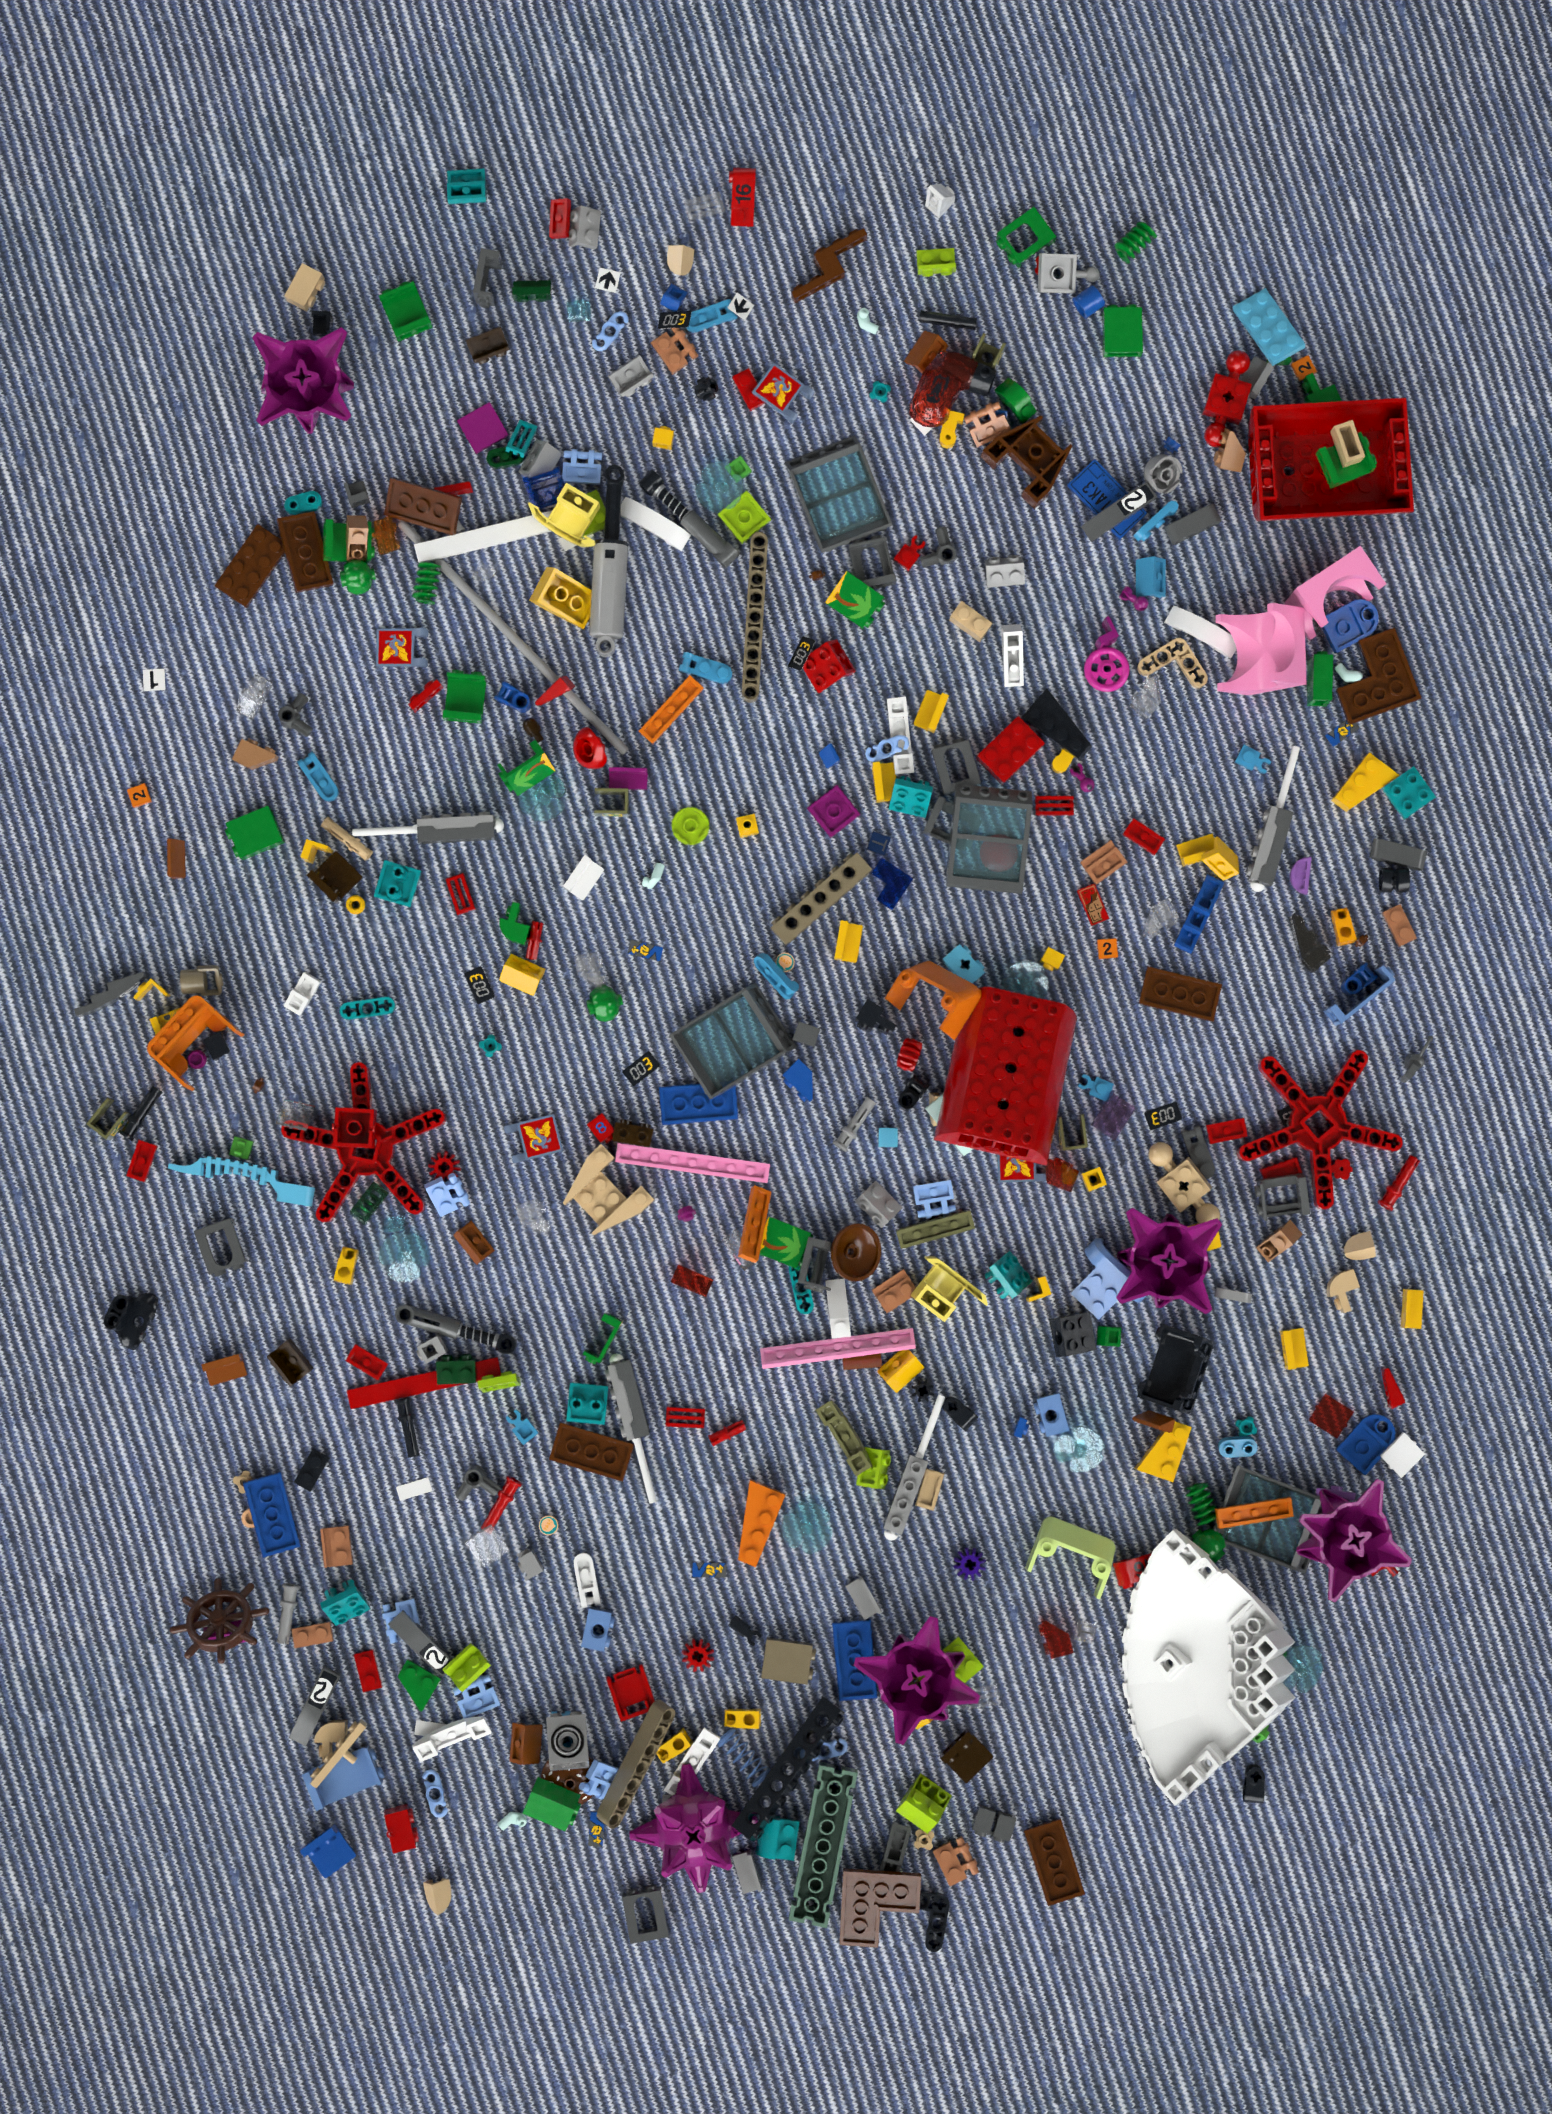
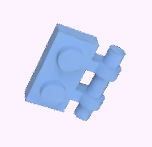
[562,449,602,485]
[424,1173,470,1217]
[913,1180,956,1219]
[382,1598,420,1644]
[452,1674,501,1719]
[579,1759,619,1800]

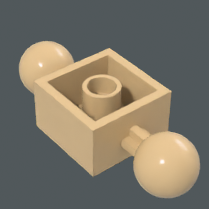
[1148,1142,1220,1224]

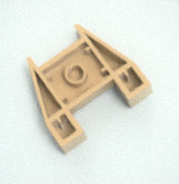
[563,1144,655,1235]

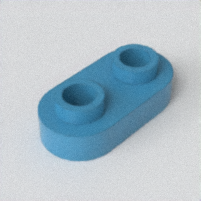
[1218,1436,1258,1458]

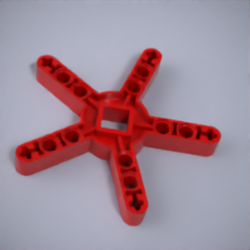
[1237,1050,1403,1210]
[281,1062,446,1222]

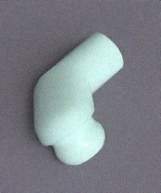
[857,308,879,335]
[1335,663,1363,683]
[642,863,665,889]
[497,1812,527,1831]

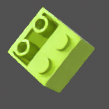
[896,1773,952,1834]

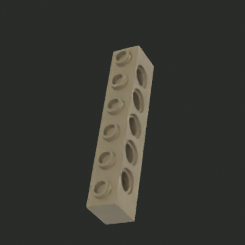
[771,852,872,946]

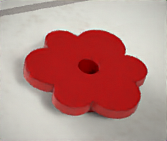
[1331,1159,1353,1180]

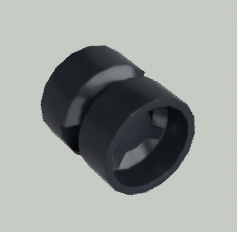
[1378,868,1410,893]

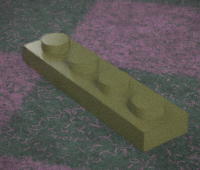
[895,1209,975,1249]

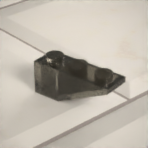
[1288,913,1331,973]

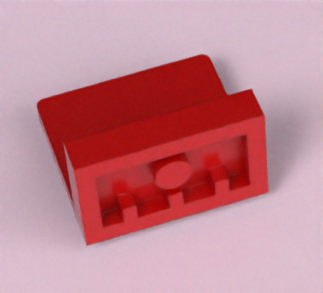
[803,639,856,693]

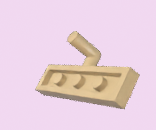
[310,1719,367,1788]

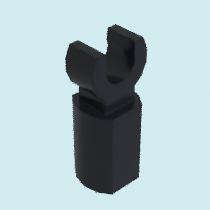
[728,1615,762,1646]

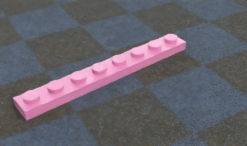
[615,1143,770,1183]
[760,1328,916,1369]

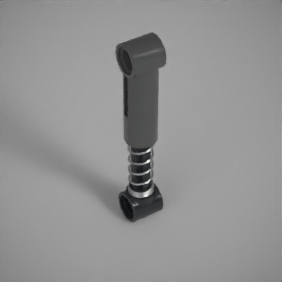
[638,470,740,568]
[395,1304,517,1354]

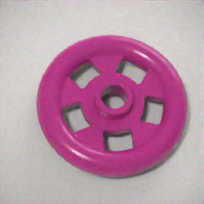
[1084,647,1130,692]

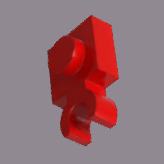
[894,535,926,571]

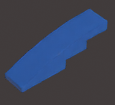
[1173,874,1224,954]

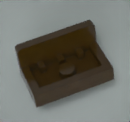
[465,326,510,365]
[612,1119,654,1148]
[267,1338,314,1386]

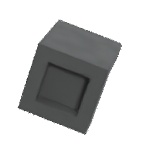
[344,481,370,508]
[792,1022,820,1048]

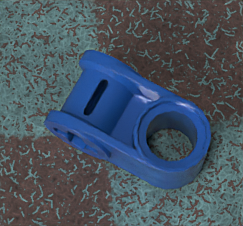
[494,681,532,713]
[1341,962,1378,996]

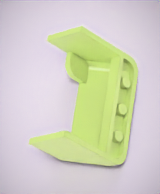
[1025,1516,1116,1599]

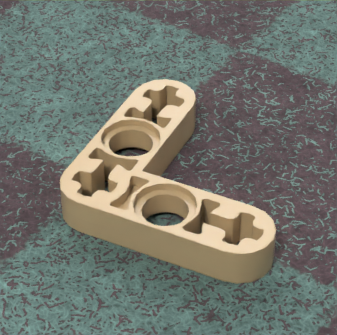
[1137,638,1208,688]

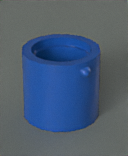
[1072,285,1105,319]

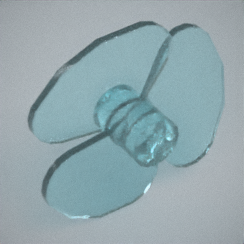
[695,461,743,513]
[519,775,566,821]
[1001,960,1050,999]
[378,1232,430,1283]
[1054,1426,1105,1473]
[781,1502,833,1554]
[1283,1645,1323,1693]

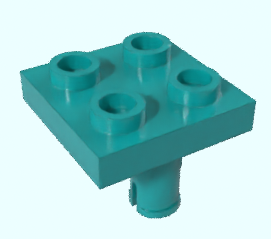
[1382,766,1436,820]
[888,776,933,818]
[373,860,422,908]
[985,1251,1033,1299]
[566,1382,609,1425]
[320,1579,371,1626]

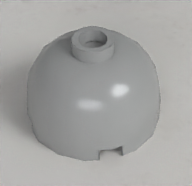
[1144,454,1183,494]

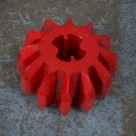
[896,1038,922,1071]
[428,1151,461,1182]
[682,1639,714,1672]

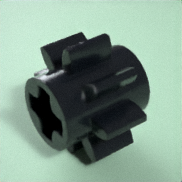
[695,377,718,401]
[911,1379,934,1402]

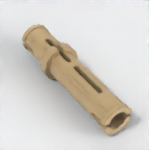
[321,817,373,861]

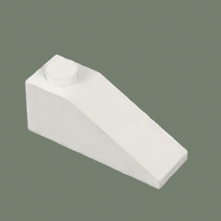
[925,184,955,218]
[1001,624,1024,687]
[825,1279,851,1339]

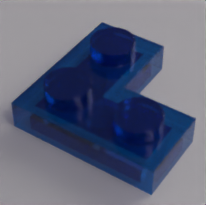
[871,858,913,911]

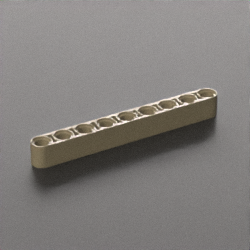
[742,532,768,703]

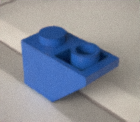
[782,1059,813,1102]

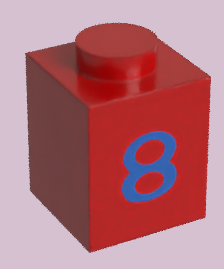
[587,1113,614,1144]

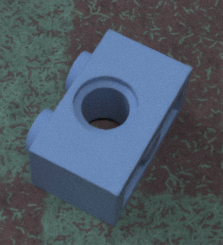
[1033,1392,1069,1437]
[581,1606,615,1652]

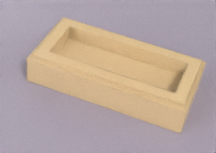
[915,1468,944,1511]

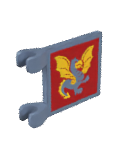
[752,363,815,423]
[376,628,429,668]
[504,1114,563,1164]
[997,1154,1050,1183]

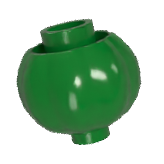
[340,559,376,595]
[586,985,623,1022]
[1192,1529,1226,1563]

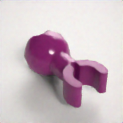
[1119,586,1148,611]
[1070,763,1095,792]

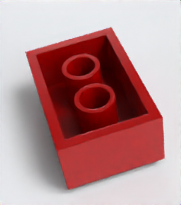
[976,716,1045,786]

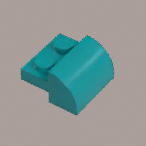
[447,168,487,205]
[756,1816,799,1861]

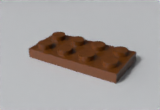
[384,477,462,535]
[276,511,334,593]
[214,524,285,608]
[1138,966,1222,1022]
[549,1422,634,1482]
[1024,1818,1085,1906]

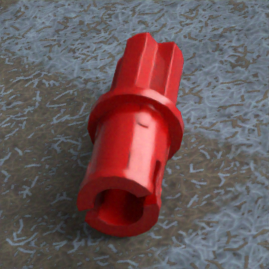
[526,921,544,960]
[708,1420,746,1447]

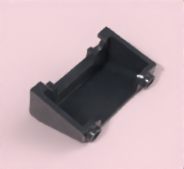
[1137,1323,1213,1414]

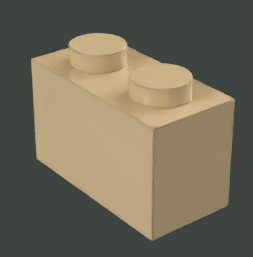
[284,263,325,312]
[1330,420,1365,468]
[949,601,992,642]

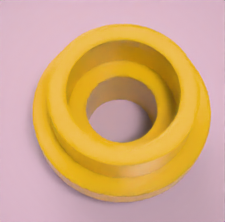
[346,895,365,914]

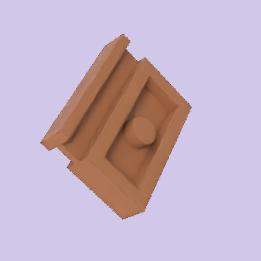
[1080,840,1127,885]
[872,1269,916,1313]
[320,1525,353,1568]

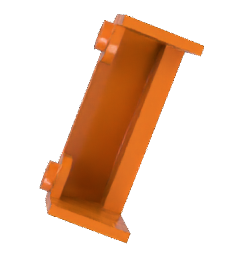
[884,961,981,1040]
[147,996,245,1091]

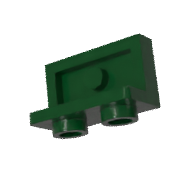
[512,280,552,302]
[436,1354,476,1385]

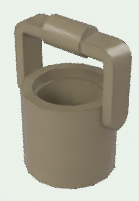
[180,965,224,996]

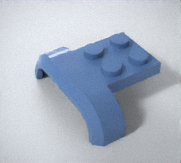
[1070,1238,1148,1320]

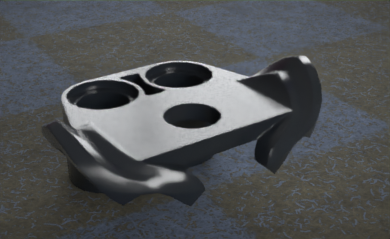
[104,1293,158,1350]

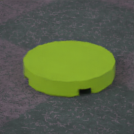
[672,807,709,845]

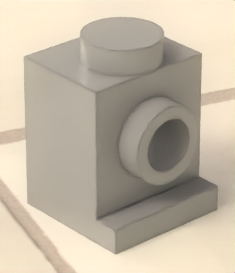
[416,1334,448,1364]
[517,1549,544,1581]

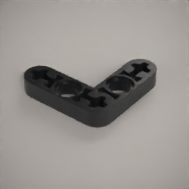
[919,1890,949,1952]

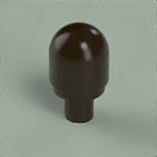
[523,718,544,743]

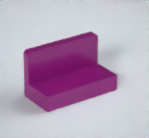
[1095,616,1119,650]
[609,767,648,790]

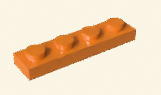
[639,675,704,745]
[738,1185,771,1263]
[1215,1497,1294,1529]

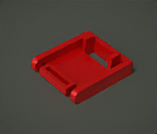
[606,1664,655,1722]

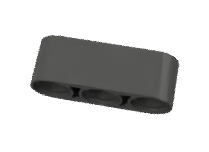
[1164,504,1222,545]
[1369,838,1427,871]

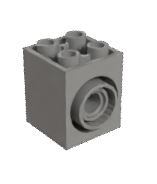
[546,1712,589,1771]

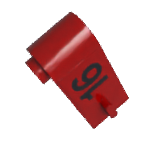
[729,167,756,227]
[1113,1553,1152,1589]

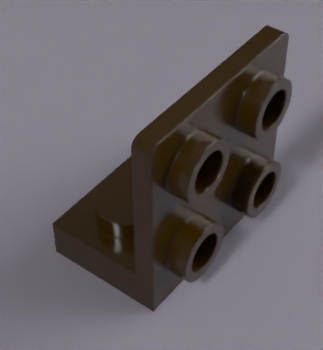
[307,851,363,904]
[939,1728,993,1783]

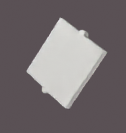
[1380,1432,1425,1478]

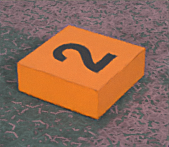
[1291,355,1317,382]
[127,783,152,808]
[1097,938,1118,959]

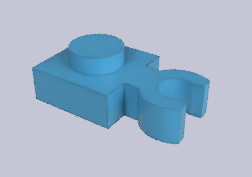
[1235,745,1271,774]
[1078,1074,1114,1102]
[506,1409,539,1445]

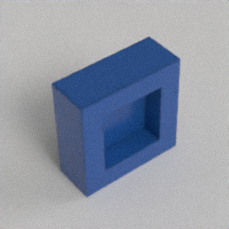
[1012,1417,1029,1438]

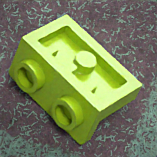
[916,248,956,277]
[856,1447,891,1489]
[443,1643,491,1692]

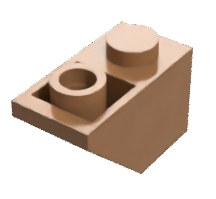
[1214,428,1246,473]
[346,515,368,561]
[232,738,279,770]
[1256,1220,1303,1262]

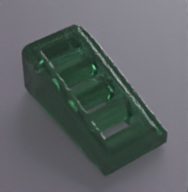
[350,1182,389,1225]

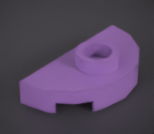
[1290,857,1312,895]
[1316,1485,1356,1501]

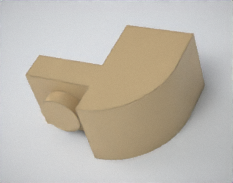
[1326,1269,1360,1313]
[314,1720,348,1762]

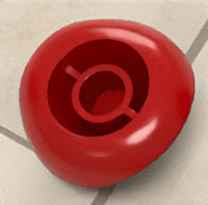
[573,727,607,769]

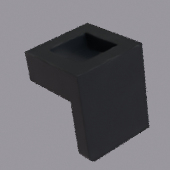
[311,311,333,336]
[203,1031,230,1061]

